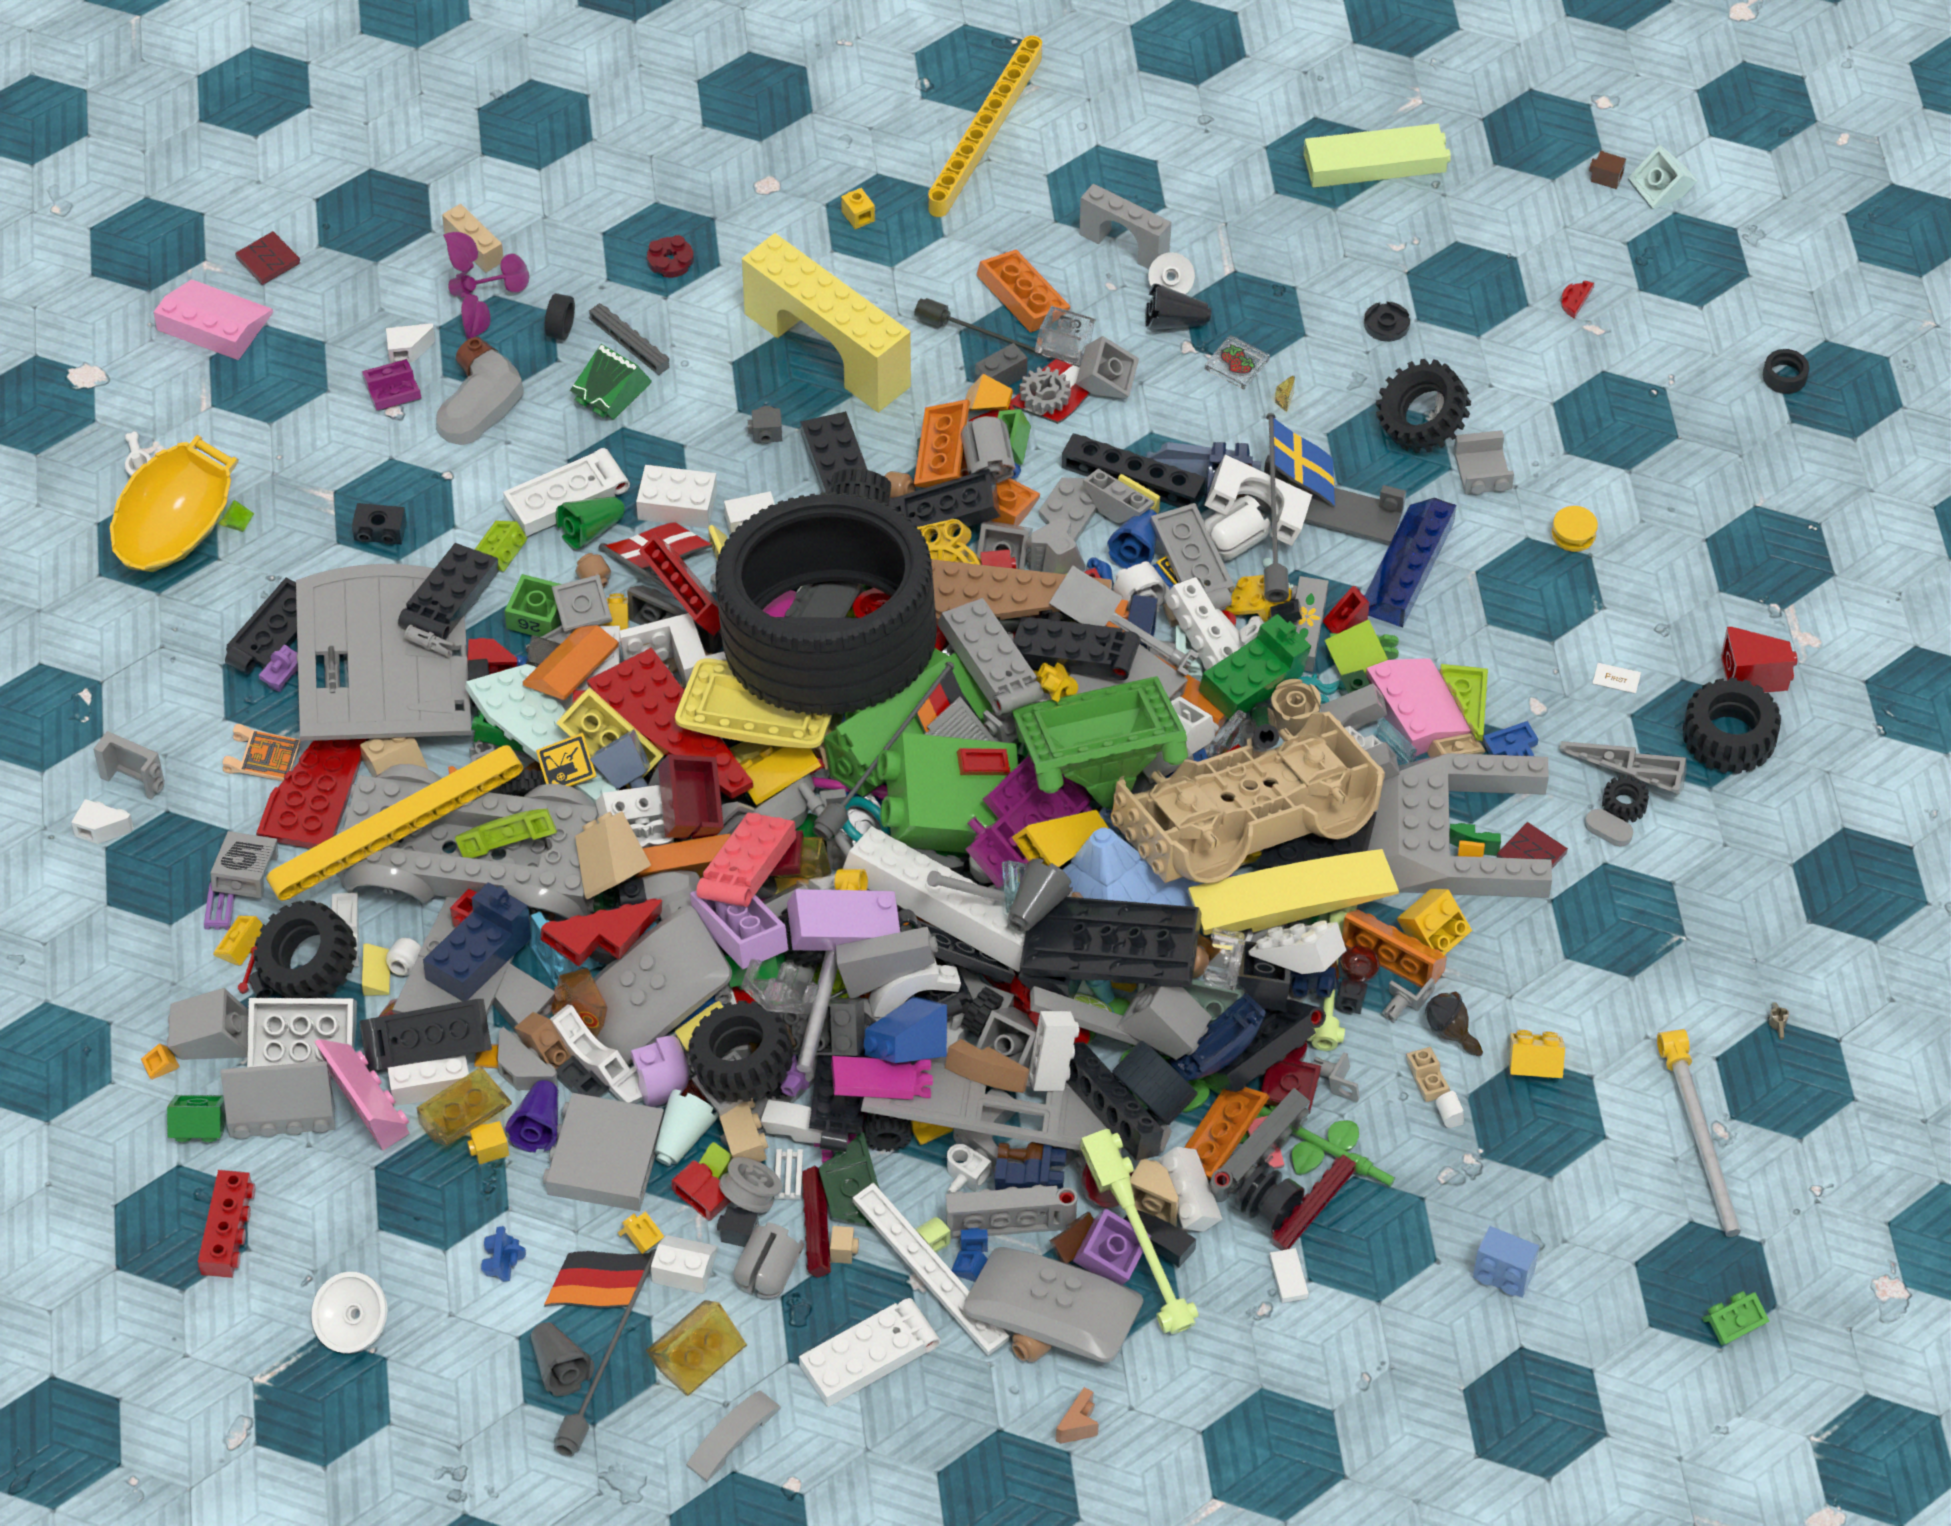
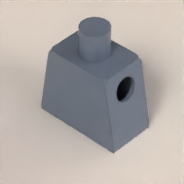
[590,729,650,789]

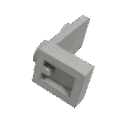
[983,710,1019,744]

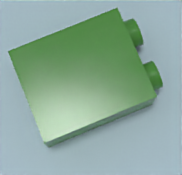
[877,733,1018,853]

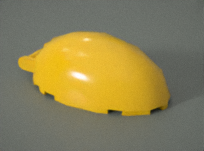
[110,435,239,572]

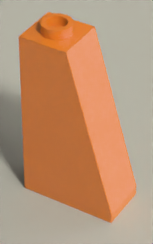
[635,834,731,878]

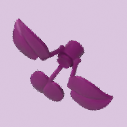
[443,232,529,339]

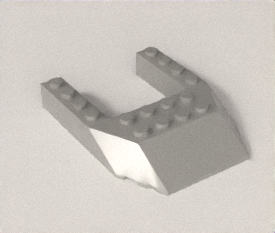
[1368,753,1552,898]

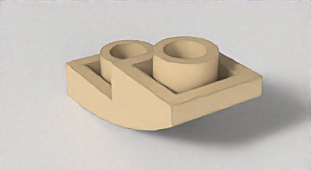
[1406,1047,1450,1102]

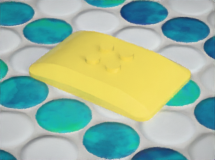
[675,658,832,748]

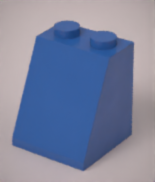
[864,997,947,1063]

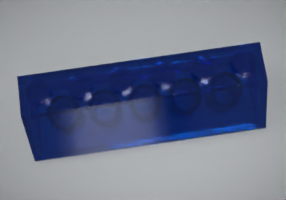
[1364,498,1457,628]

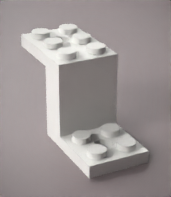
[619,613,727,689]

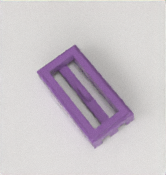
[204,882,235,930]

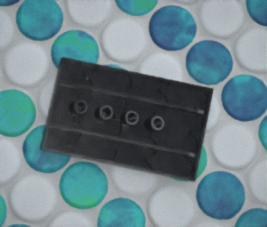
[1020,897,1202,987]

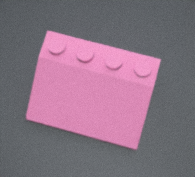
[154,279,273,360]
[1366,658,1472,758]
[315,1039,410,1150]

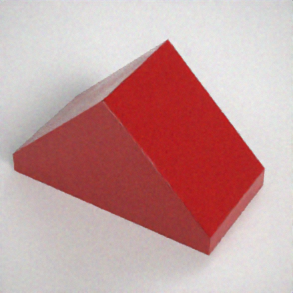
[1322,585,1369,634]

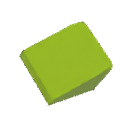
[699,1142,733,1180]

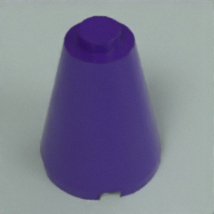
[505,1080,559,1152]

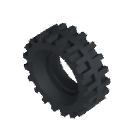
[1376,359,1471,453]

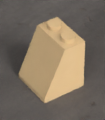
[575,811,651,899]

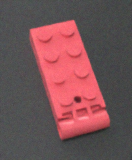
[697,812,796,907]

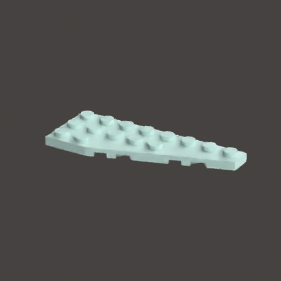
[465,662,619,805]

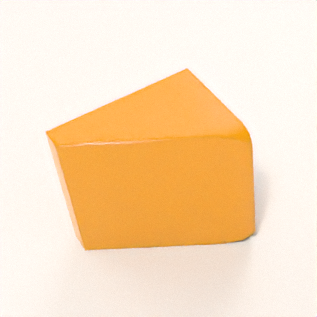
[1457,840,1485,857]
[141,1043,180,1079]

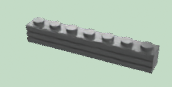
[589,303,670,376]

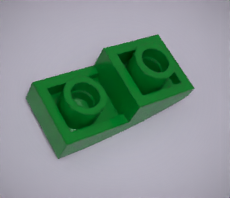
[1449,823,1501,856]

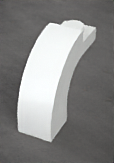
[869,961,961,1017]
[550,1004,631,1086]

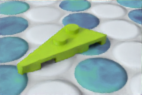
[1440,664,1488,741]

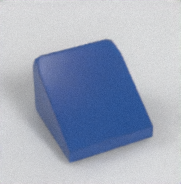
[951,1250,988,1282]

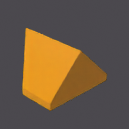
[965,374,1013,411]

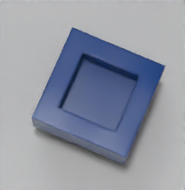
[961,1228,988,1252]

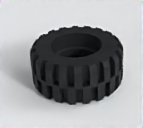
[1683,678,1781,774]
[254,900,357,999]
[688,1001,794,1102]

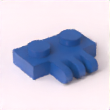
[1482,721,1539,756]

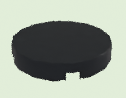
[1364,301,1410,342]

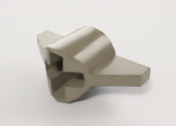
[1769,1002,1789,1040]

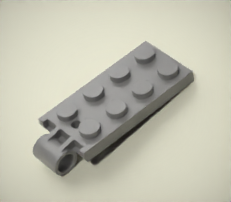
[1150,503,1234,609]

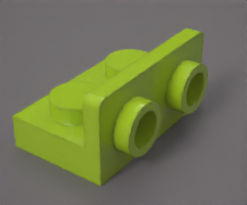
[474,520,527,571]

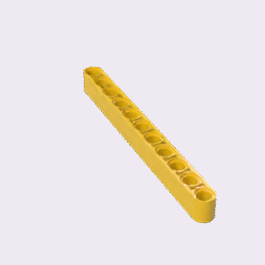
[928,35,1042,217]
[266,745,523,901]

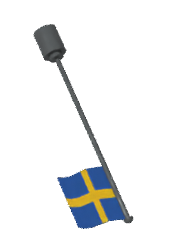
[1264,413,1335,603]

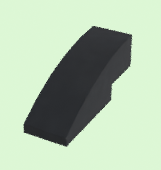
[1123,1210,1196,1267]

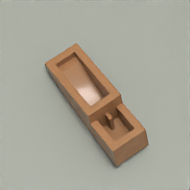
[945,1039,1030,1093]

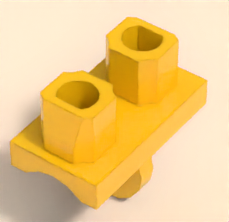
[1037,662,1078,702]

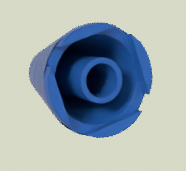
[1107,509,1157,569]

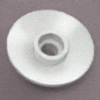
[1148,252,1195,294]

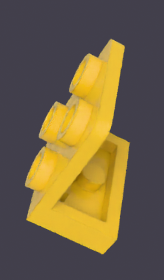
[1225,575,1292,622]

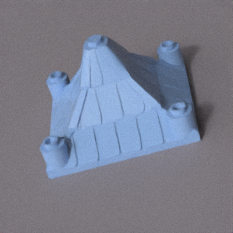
[1009,808,1204,907]

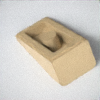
[1427,733,1485,758]

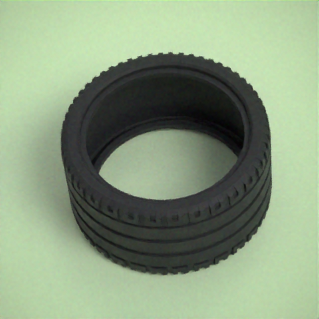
[715,492,937,715]

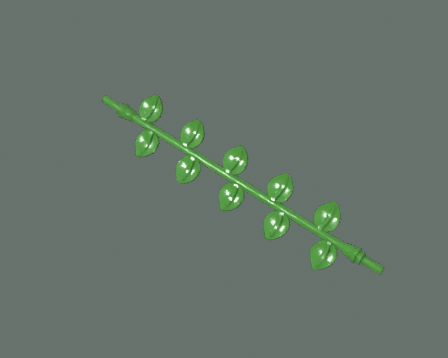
[1087,998,1395,1187]

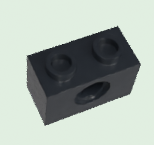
[352,503,407,545]

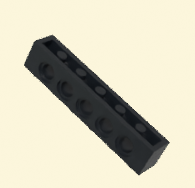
[1061,433,1206,508]
[1066,1042,1164,1161]

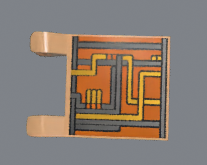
[222,724,301,781]

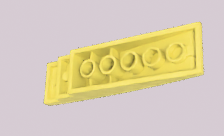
[1188,849,1399,935]

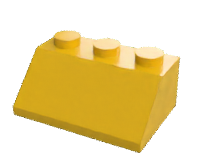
[740,745,821,805]

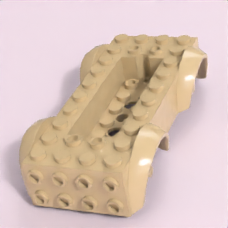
[1111,712,1385,883]

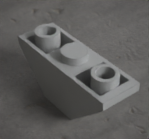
[1083,469,1154,523]
[498,1027,558,1090]

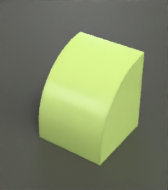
[915,1217,951,1253]

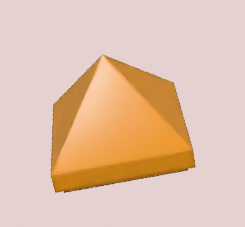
[474,1044,499,1068]

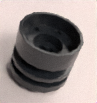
[1235,1163,1305,1234]

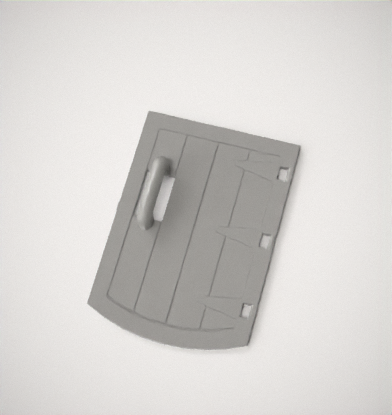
[296,564,472,741]

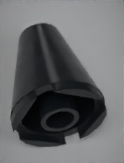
[1145,283,1211,330]

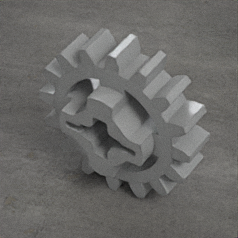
[1020,367,1071,415]

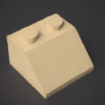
[360,737,428,777]
[1130,1159,1179,1226]

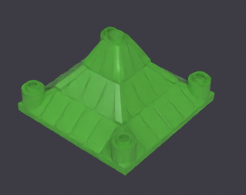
[1012,676,1188,810]

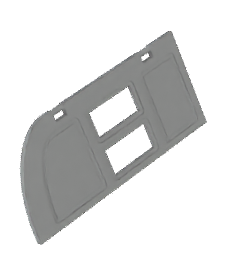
[861,1056,1128,1154]

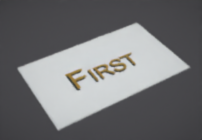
[1592,663,1641,693]

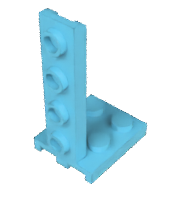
[529,912,657,990]

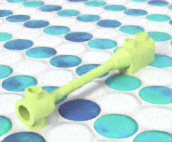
[1306,905,1357,1051]
[1079,1129,1199,1334]

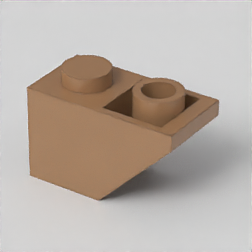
[514,1012,571,1069]

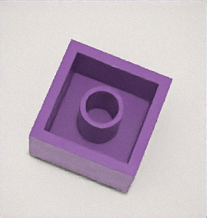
[1073,1208,1151,1285]

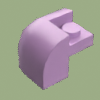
[630,1036,690,1107]

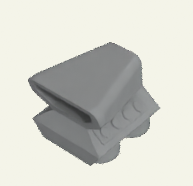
[1026,518,1085,574]

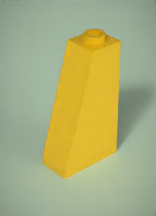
[1012,810,1109,867]

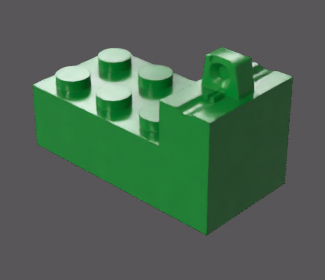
[1199,614,1311,722]

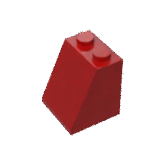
[1721,626,1798,693]

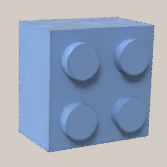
[1473,1226,1540,1298]

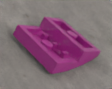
[362,359,422,411]

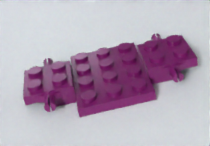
[965,756,1093,888]

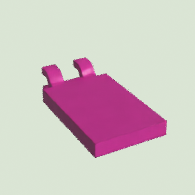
[831,1056,933,1100]

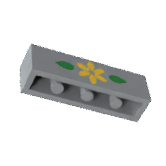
[1291,576,1329,672]

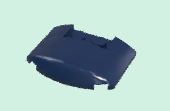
[1168,993,1266,1081]

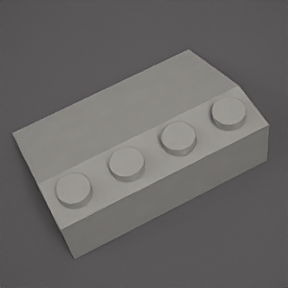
[221,1061,336,1139]

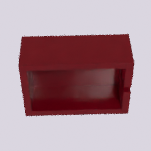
[658,755,724,839]

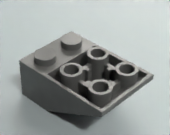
[780,998,865,1056]

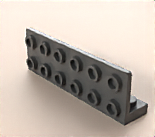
[1255,455,1406,544]

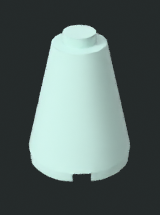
[654,1089,718,1166]

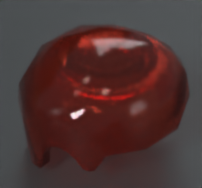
[1340,944,1380,983]

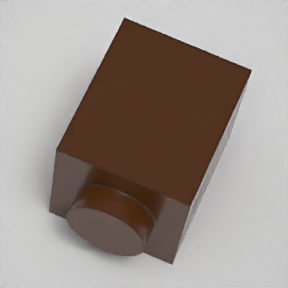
[1589,151,1626,189]

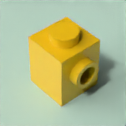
[841,188,875,229]
[467,1121,509,1165]

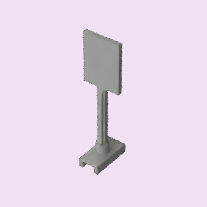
[1049,566,1199,677]

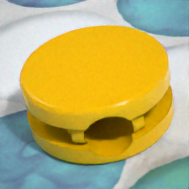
[1552,506,1598,552]

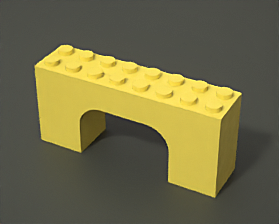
[742,233,911,413]

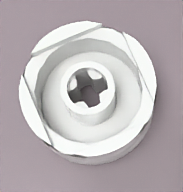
[1113,562,1169,613]

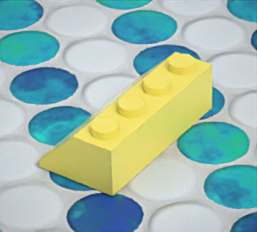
[556,687,664,789]

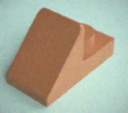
[1056,1387,1099,1444]

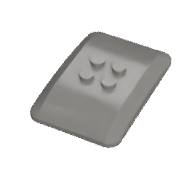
[578,905,732,1065]
[963,1247,1143,1362]

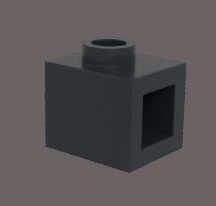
[717,1206,759,1247]

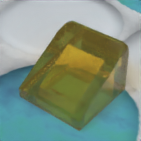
[1275,376,1295,412]

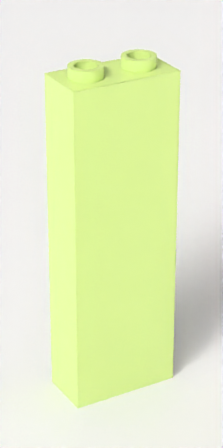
[1304,124,1451,188]

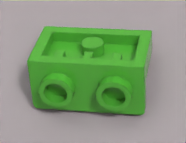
[1702,1291,1770,1345]

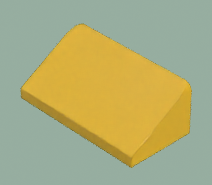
[213,915,263,966]

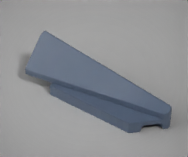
[1146,442,1262,497]

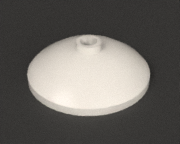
[312,1272,387,1353]

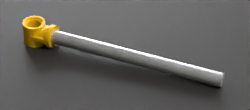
[797,869,868,1073]
[1657,1029,1741,1237]

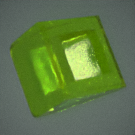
[218,500,254,532]

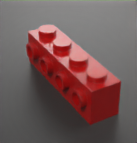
[198,1170,256,1278]

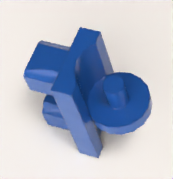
[481,1226,526,1282]

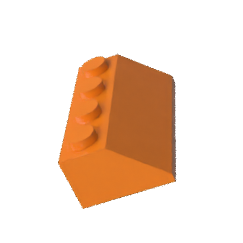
[1342,910,1447,988]

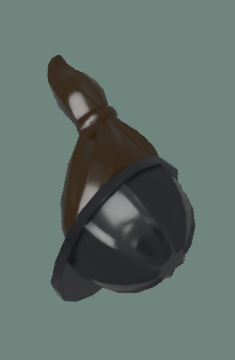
[1425,991,1483,1056]

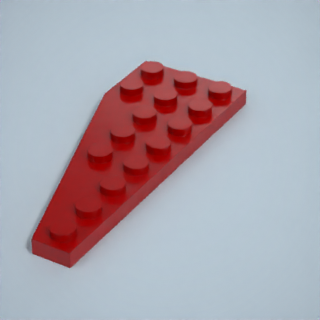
[587,647,754,798]
[256,738,369,849]

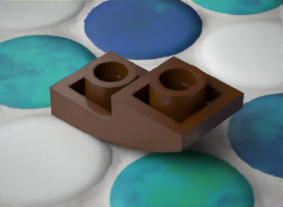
[1049,1211,1094,1264]

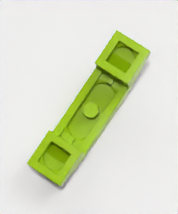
[455,809,557,858]

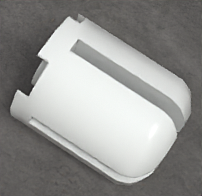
[1204,495,1271,561]

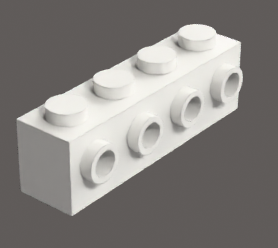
[1164,577,1239,670]
[595,785,663,825]

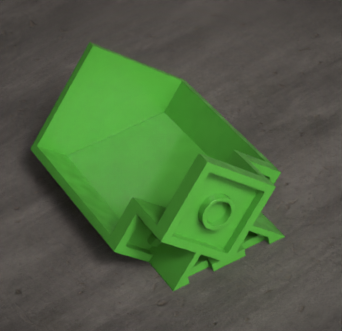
[824,648,994,797]

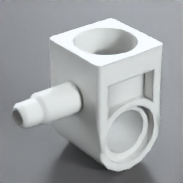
[947,1144,992,1194]

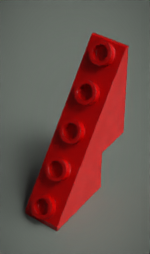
[541,898,662,967]

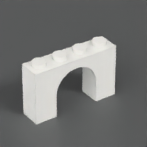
[1205,455,1312,546]

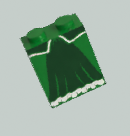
[570,344,652,420]

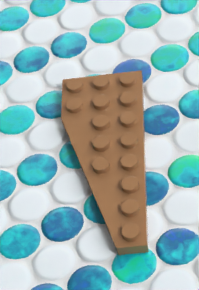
[931,559,1112,623]

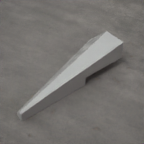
[1560,741,1687,794]

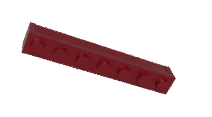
[1272,1154,1356,1251]
[802,1165,831,1278]

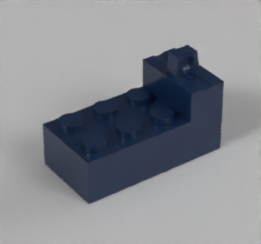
[423,882,531,1001]

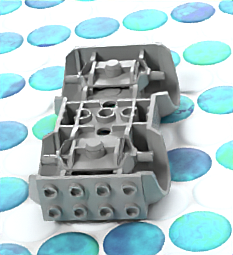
[336,764,599,920]

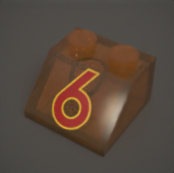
[551,968,608,1040]

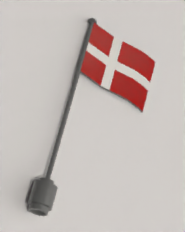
[599,522,722,635]

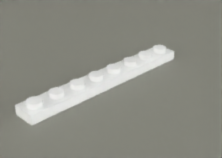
[852,1183,1009,1356]

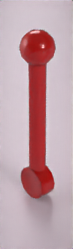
[238,946,257,994]

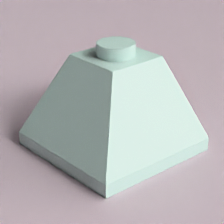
[1628,145,1698,209]

